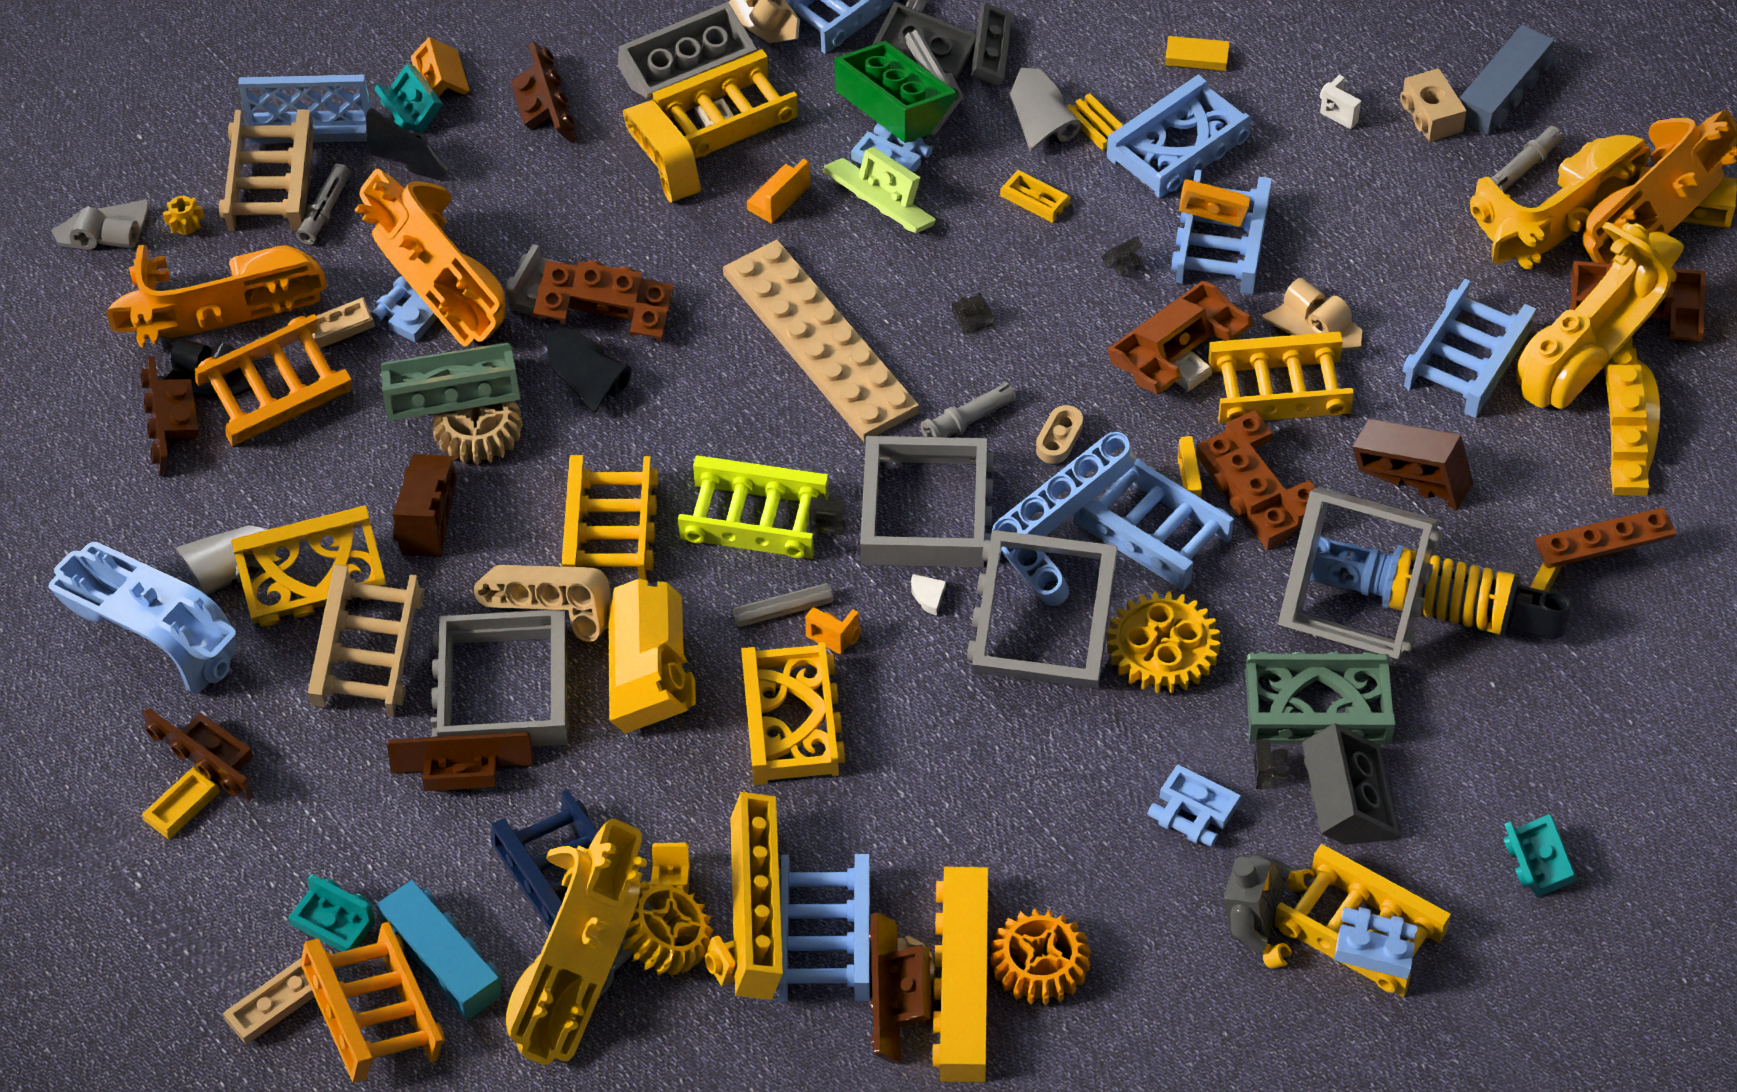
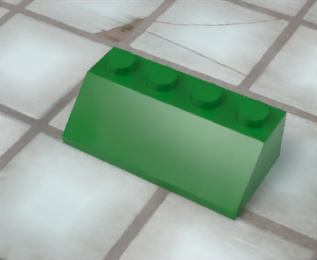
[834,41,957,143]

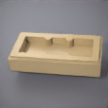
[311,297,375,349]

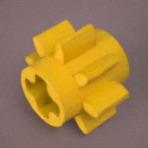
[163,196,205,235]

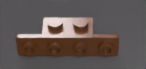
[511,41,578,143]
[140,356,198,476]
[142,707,254,802]
[387,732,533,792]
[869,912,932,1064]

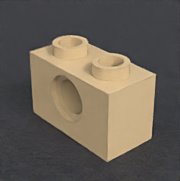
[1400,68,1467,142]

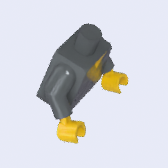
[1224,854,1315,969]

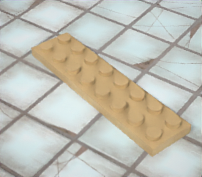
[723,240,919,442]

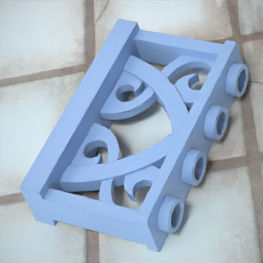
[1107,75,1251,198]

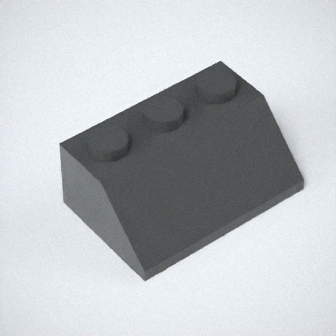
[1302,723,1400,845]

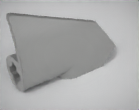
[1010,68,1081,151]
[51,199,149,250]
[176,525,278,595]

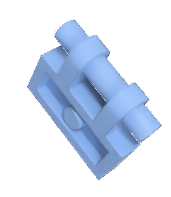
[851,123,933,173]
[370,276,438,343]
[1147,764,1241,847]
[1334,907,1417,979]

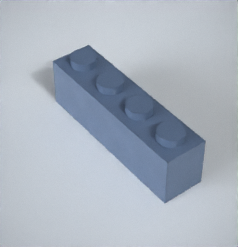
[1459,25,1555,135]

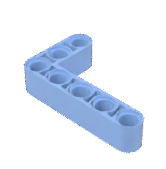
[992,432,1136,606]

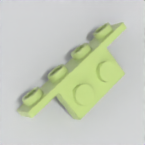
[823,147,936,233]

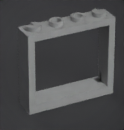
[860,436,994,567]
[1278,487,1442,659]
[967,530,1118,689]
[431,610,568,747]

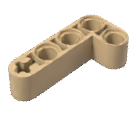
[474,565,612,642]

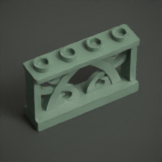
[381,343,521,421]
[1245,652,1395,744]

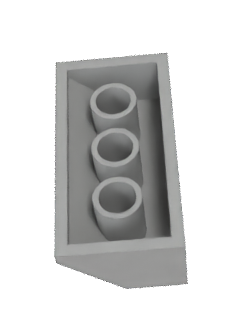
[618,2,757,98]

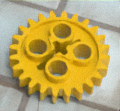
[1106,591,1220,693]

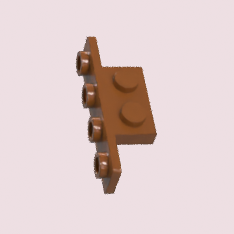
[1535,508,1676,568]

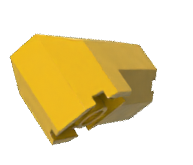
[608,579,696,734]

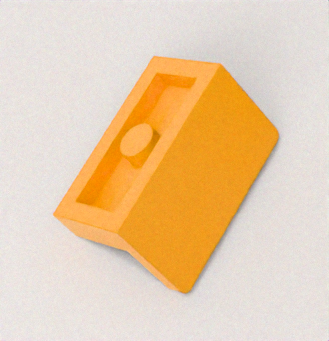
[411,37,470,97]
[746,159,811,224]
[1178,179,1250,227]

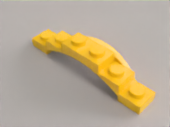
[1603,336,1660,496]

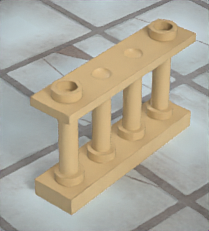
[219,109,315,231]
[308,564,424,717]

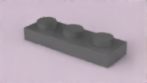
[971,2,1012,87]

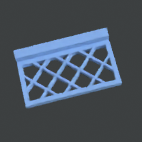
[238,75,371,144]

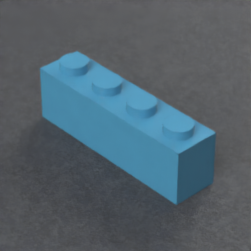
[376,880,502,1022]

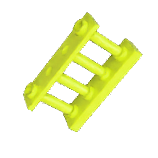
[678,455,829,559]

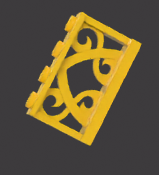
[231,505,387,627]
[741,642,845,785]

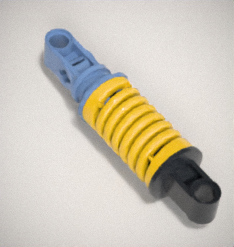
[1310,536,1571,639]

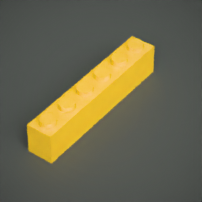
[730,792,783,1000]
[933,867,988,1082]

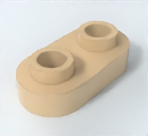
[1036,405,1083,464]

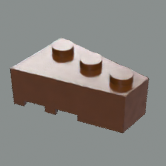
[1352,419,1473,510]
[393,454,457,557]

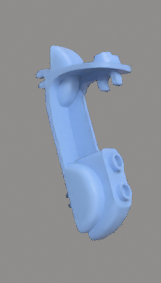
[49,542,237,694]

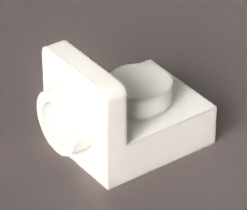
[1320,75,1361,129]

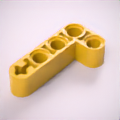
[623,100,701,203]

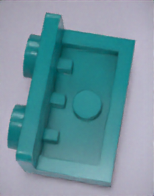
[374,64,443,133]
[1503,814,1578,898]
[288,874,375,952]

